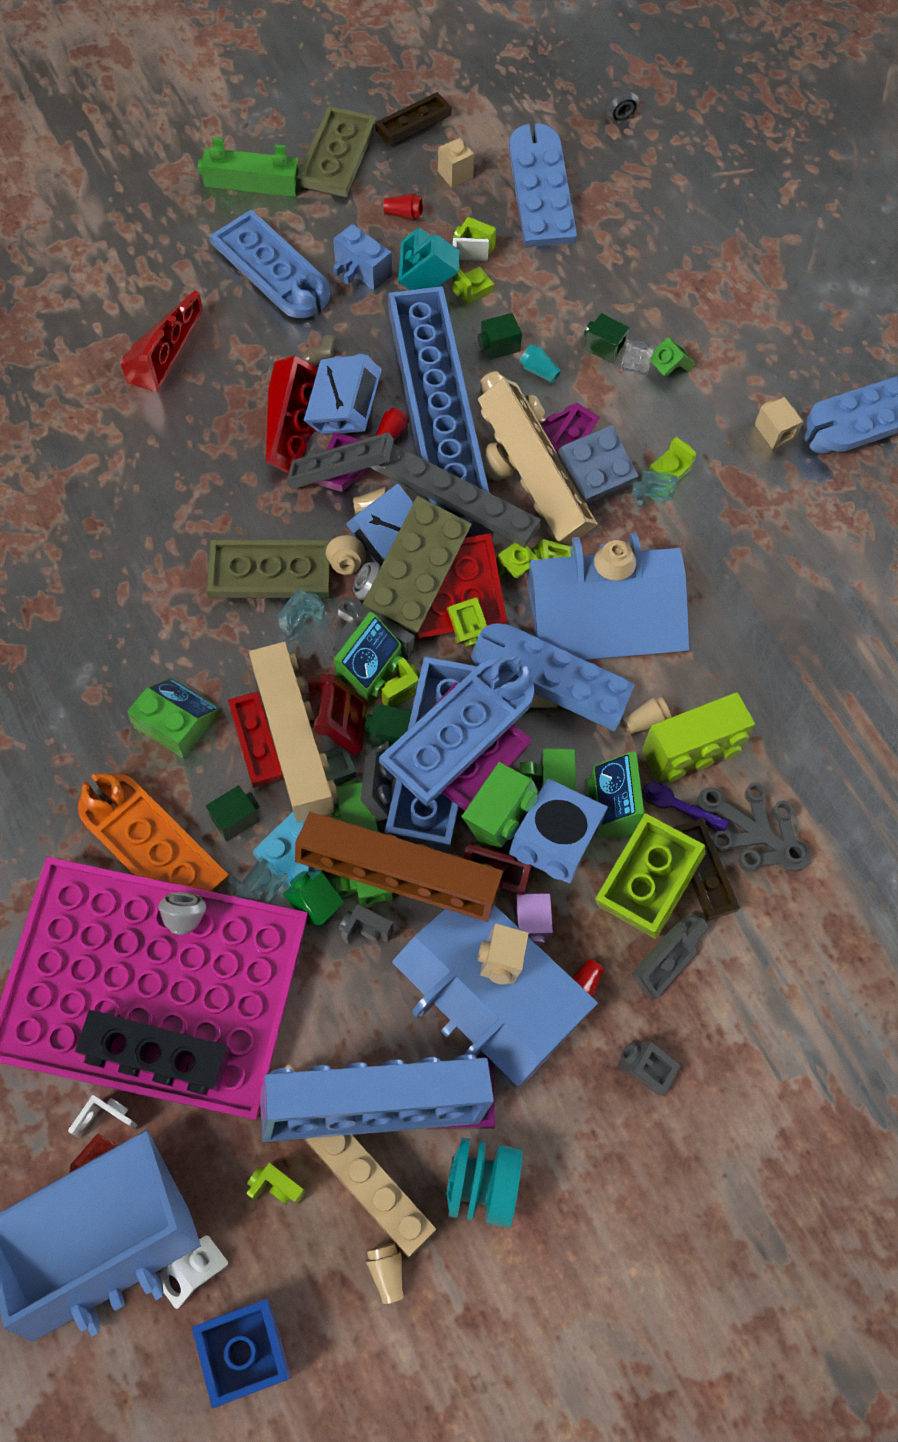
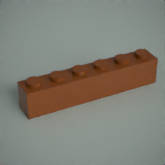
[295,812,503,922]

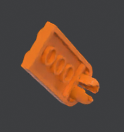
[78,773,230,892]

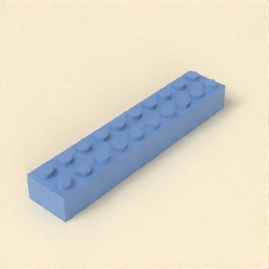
[388,286,494,537]

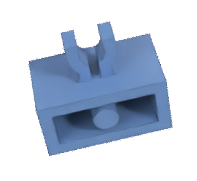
[333,224,392,290]

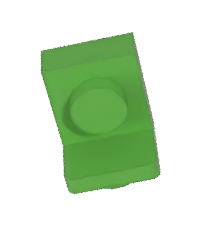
[649,337,696,376]

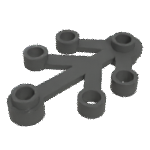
[696,782,810,872]

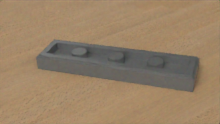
[286,433,394,489]

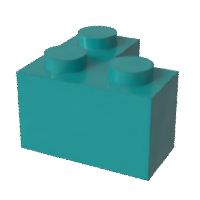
[398,227,460,290]

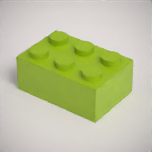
[641,692,756,783]
[595,813,705,940]

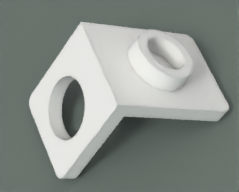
[451,238,489,279]
[68,1095,138,1138]
[160,1235,228,1309]

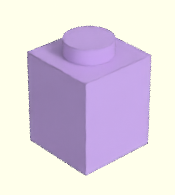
[514,893,553,947]

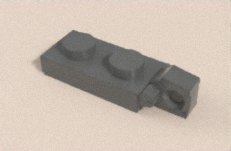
[338,597,415,660]
[360,741,394,821]
[631,913,709,1000]

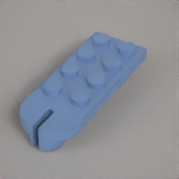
[509,123,577,247]
[210,210,330,318]
[805,376,898,454]
[471,624,635,731]
[379,656,534,806]

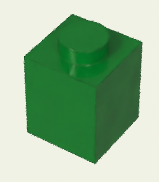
[283,871,345,925]

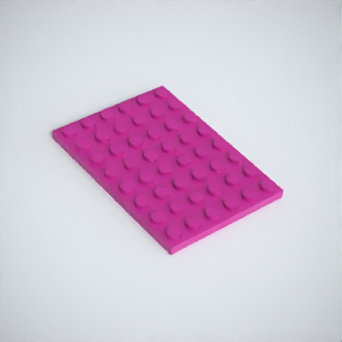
[0,857,308,1121]

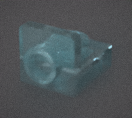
[631,470,678,510]
[278,588,325,635]
[228,856,289,904]

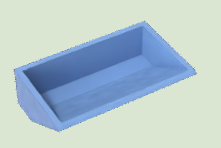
[527,532,689,660]
[392,905,598,1087]
[0,1129,201,1342]

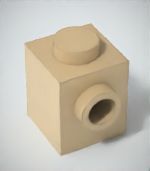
[438,138,474,188]
[754,397,803,449]
[477,924,529,985]

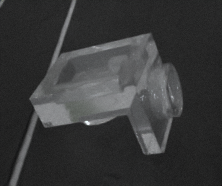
[620,339,655,376]

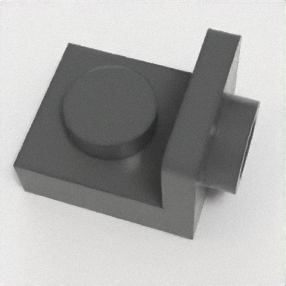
[339,904,394,944]
[617,1040,680,1096]

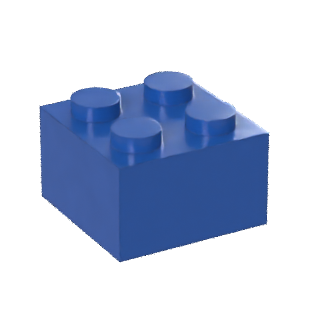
[192,1299,292,1409]

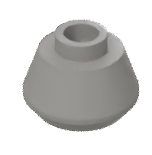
[353,562,381,600]
[158,892,207,935]

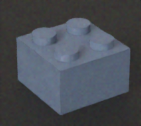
[557,425,638,506]

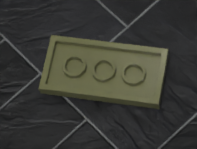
[296,106,377,197]
[362,496,472,634]
[207,540,330,598]

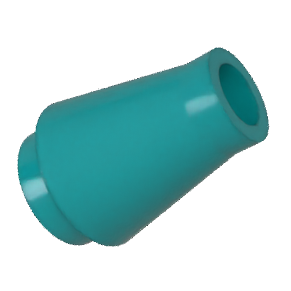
[519,344,562,384]

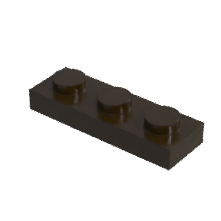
[375,92,452,146]
[673,818,740,921]

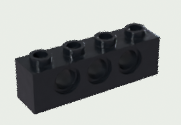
[75,1009,231,1096]

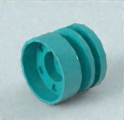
[446,1137,523,1229]

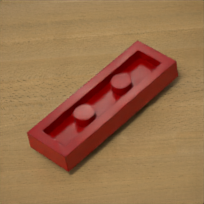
[228,691,284,788]

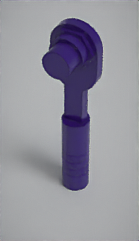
[642,781,729,831]

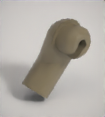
[302,335,336,367]

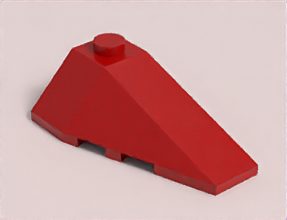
[121,290,203,392]
[266,355,318,474]

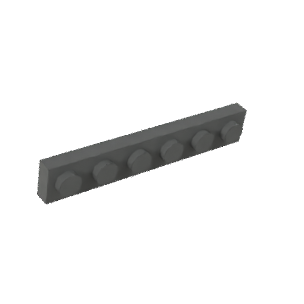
[371,444,541,548]

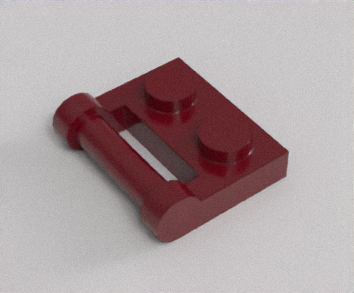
[314,674,368,755]

